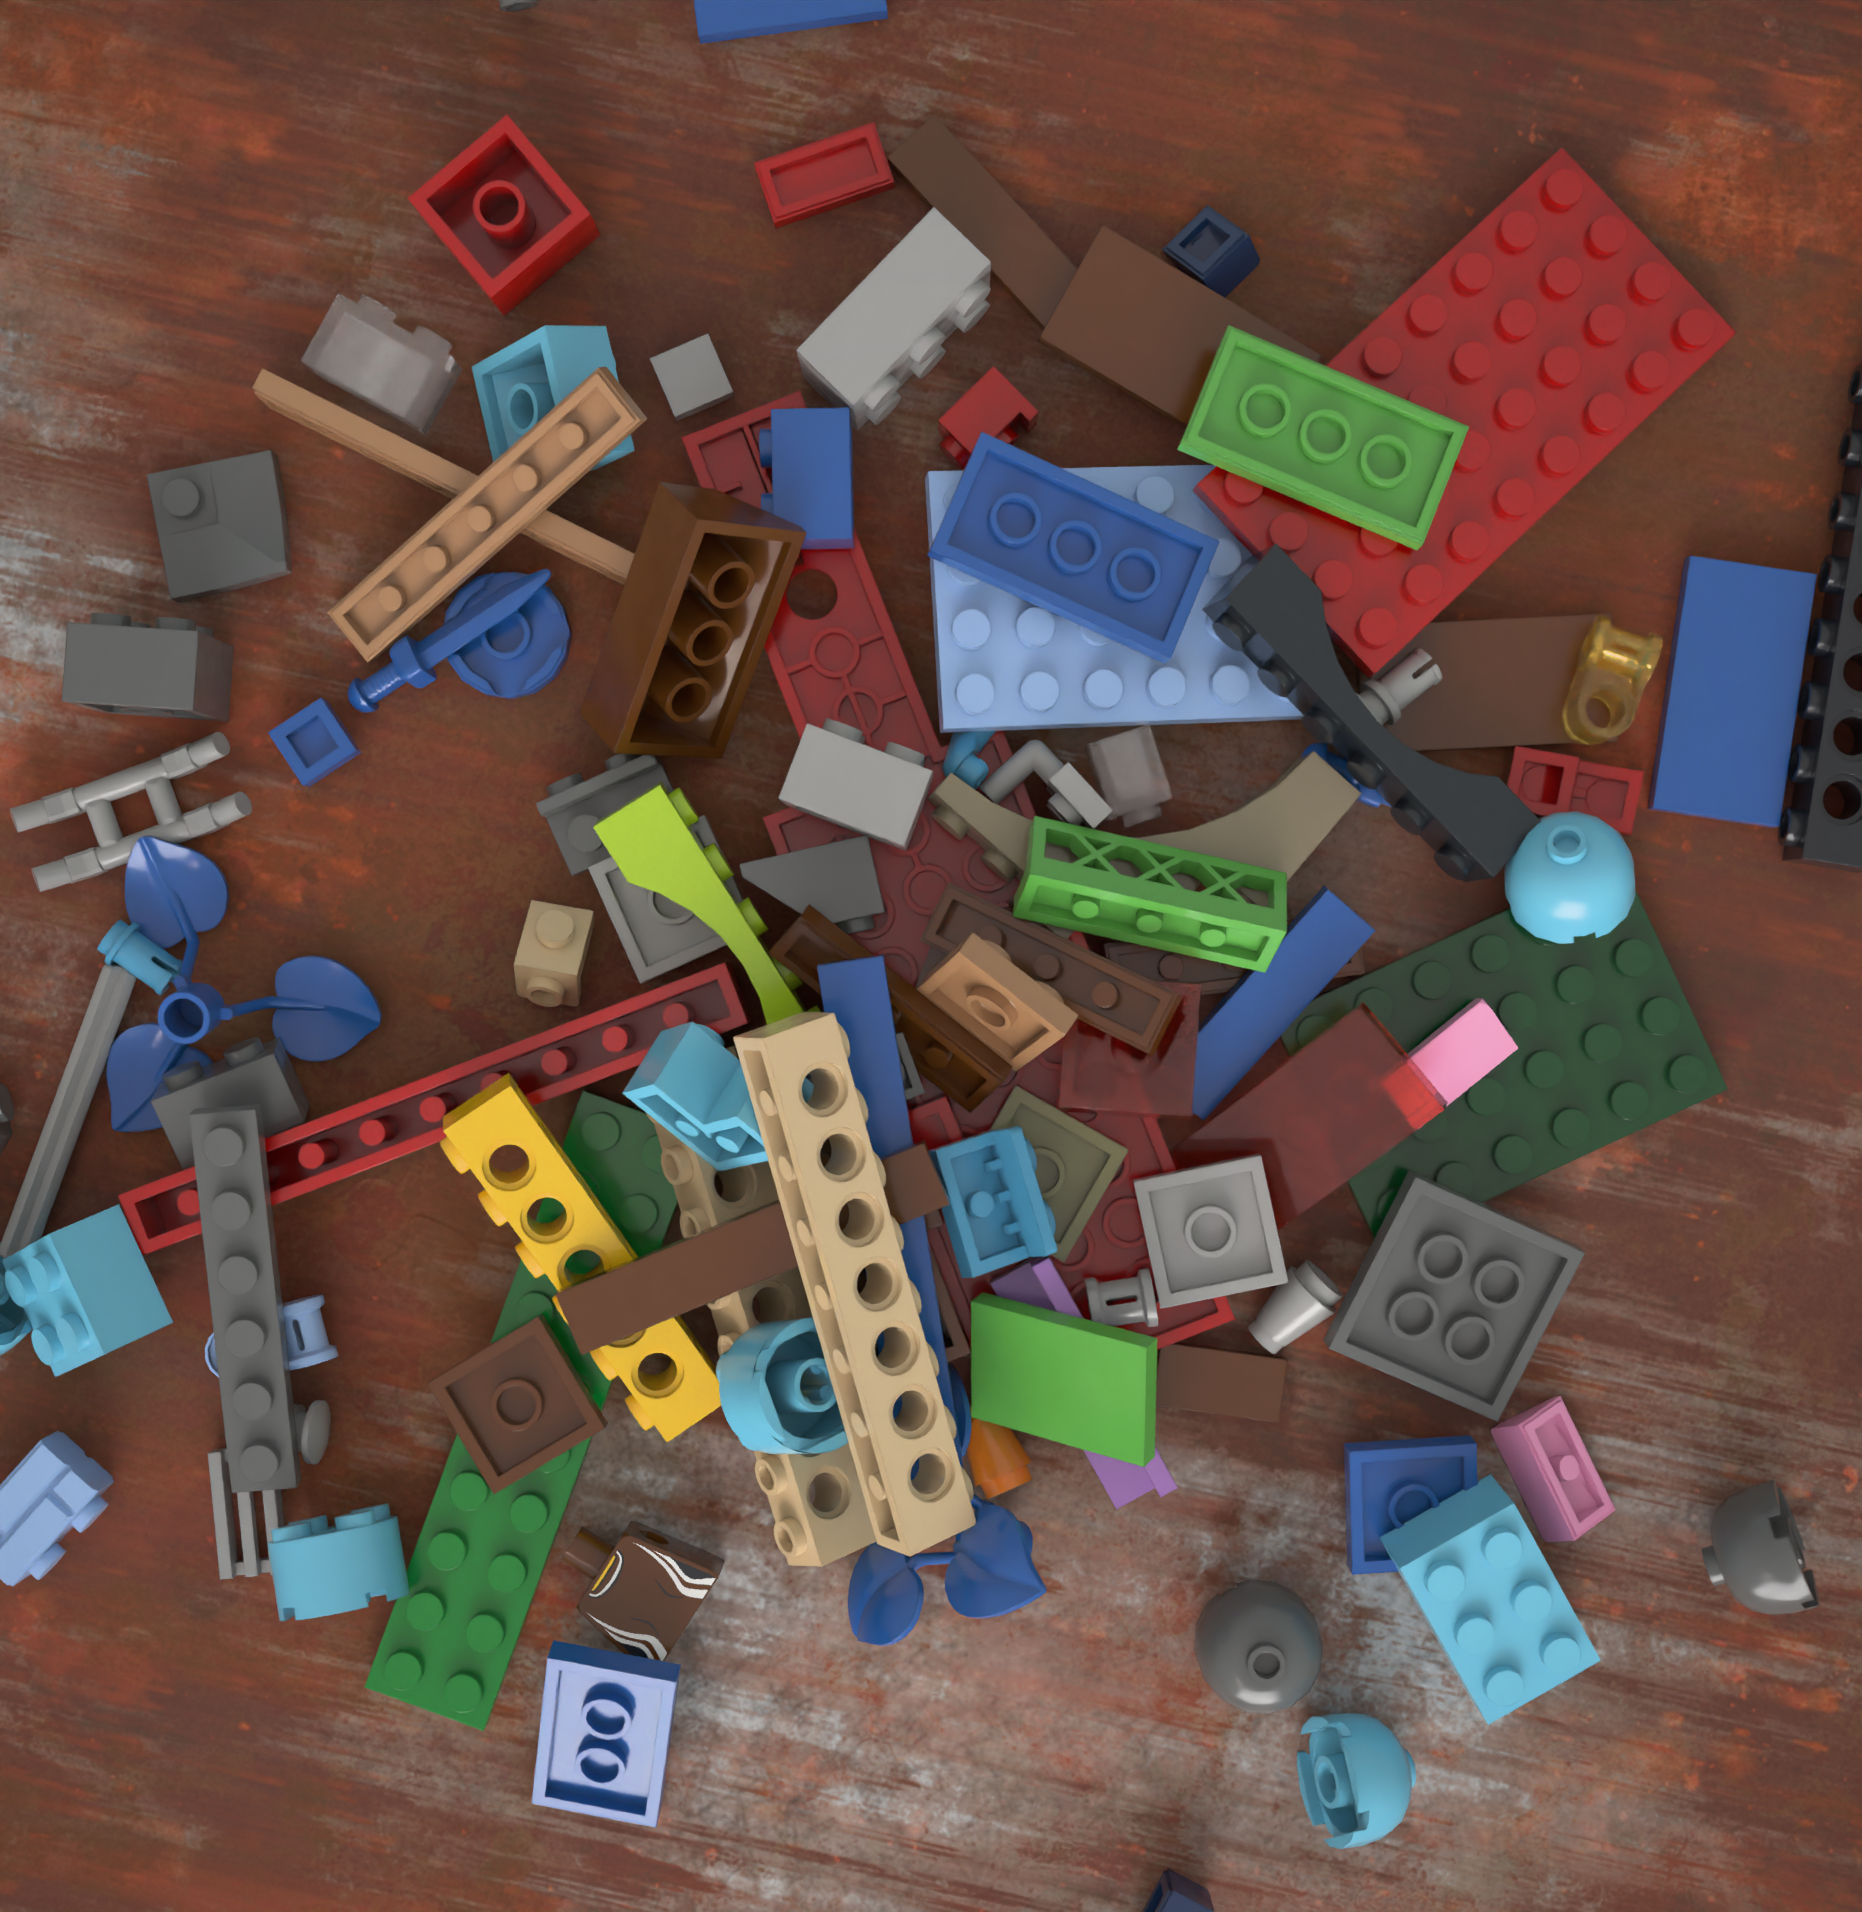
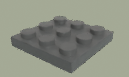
[1323,1170,1585,1422]

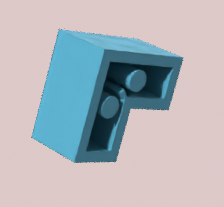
[622,1021,814,1171]

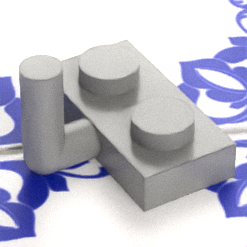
[979,740,1113,830]

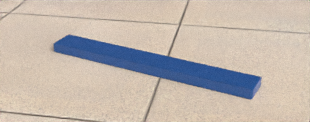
[817,954,965,1481]

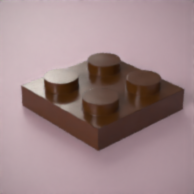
[427,1314,608,1494]

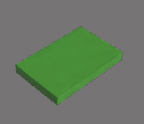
[971,1292,1157,1467]

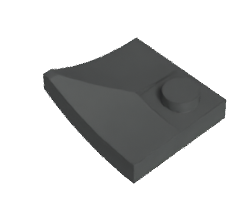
[146,450,292,602]

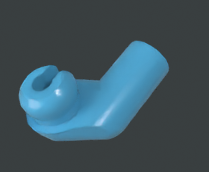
[942,731,996,789]

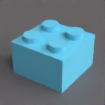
[2,1204,173,1377]

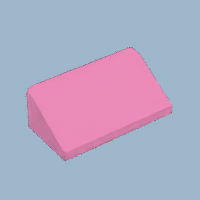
[1376,998,1518,1129]
[1491,1396,1616,1542]

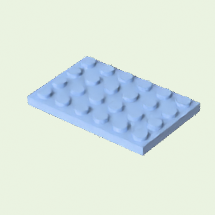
[925,465,1304,733]

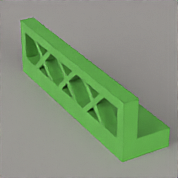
[1013,816,1287,973]

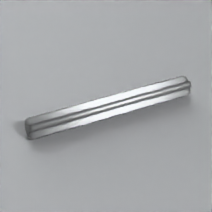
[0,963,137,1259]

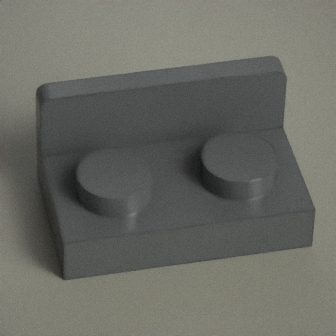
[536,753,674,876]

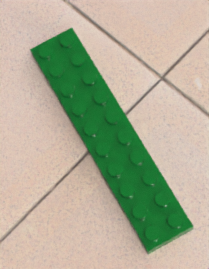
[365,1089,678,1731]

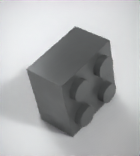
[62,613,234,722]

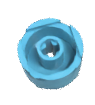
[716,1317,848,1454]
[267,1503,410,1621]

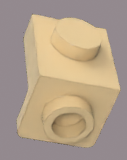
[514,900,594,1007]

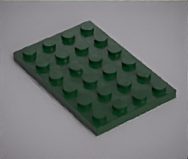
[1279,890,1728,1241]

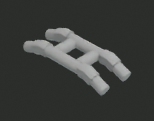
[9,732,252,892]

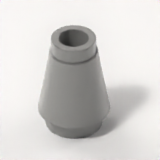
[1248,1260,1343,1354]

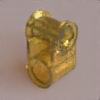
[1562,614,1663,746]

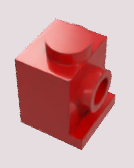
[938,366,1039,470]

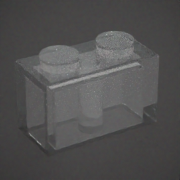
[301,293,462,435]

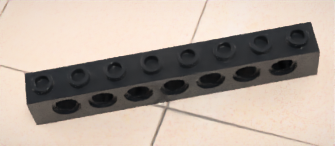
[1778,363,1862,873]

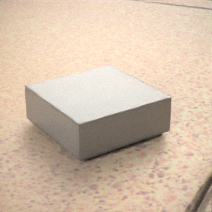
[650,334,735,421]

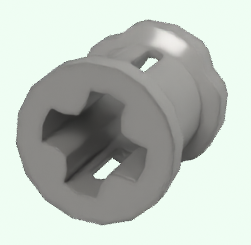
[1084,1268,1158,1327]

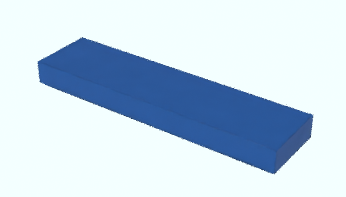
[1154,885,1376,1121]

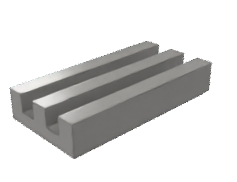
[208,1448,284,1580]

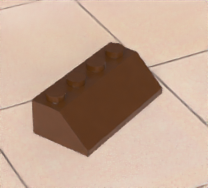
[580,482,807,759]

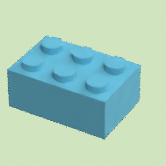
[1379,1474,1601,1725]

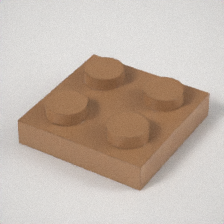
[916,932,1079,1072]

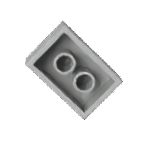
[796,207,991,431]

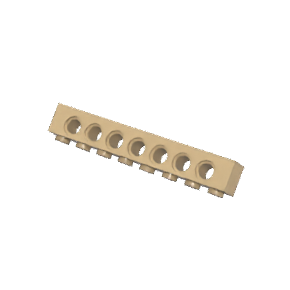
[733,1012,976,1557]
[645,1046,876,1567]

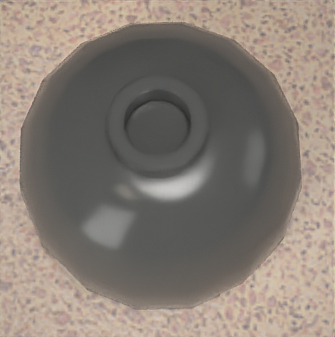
[1702,1480,1820,1615]
[1194,1579,1323,1715]

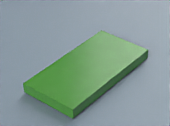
[1177,325,1469,550]

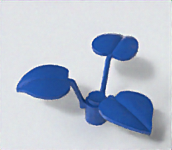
[106,835,382,1132]
[848,1362,1047,1646]

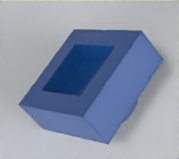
[268,698,362,787]

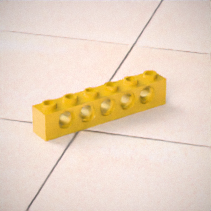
[440,1073,721,1442]

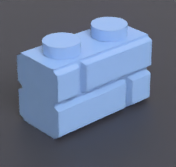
[0,1431,114,1587]

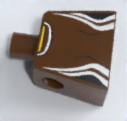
[561,1521,725,1661]

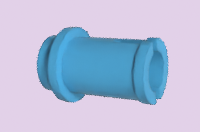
[97,919,182,996]

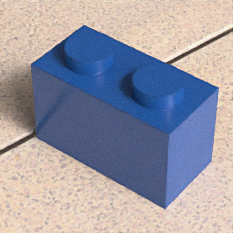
[759,407,855,549]

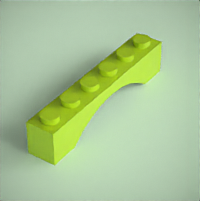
[593,781,822,1025]

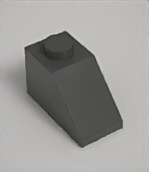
[740,835,886,934]

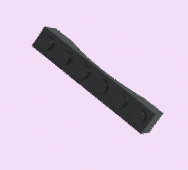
[1202,544,1541,882]

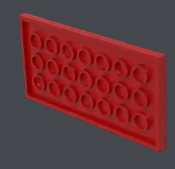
[1192,148,1736,679]

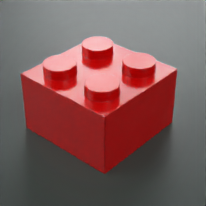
[408,115,601,316]

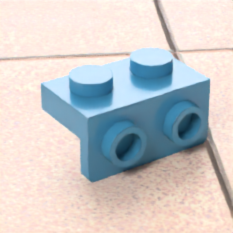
[929,1126,1057,1278]

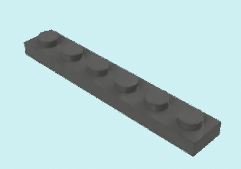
[189,1104,301,1493]

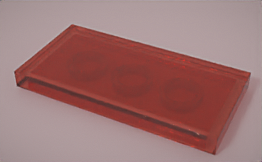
[1169,1002,1448,1231]

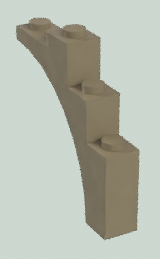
[927,751,1361,939]

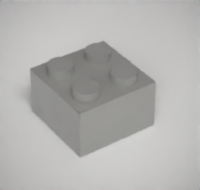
[778,718,934,851]

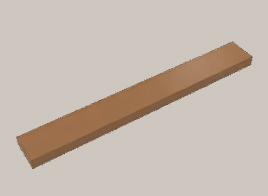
[252,368,635,585]

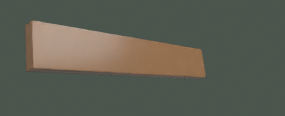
[327,367,647,663]

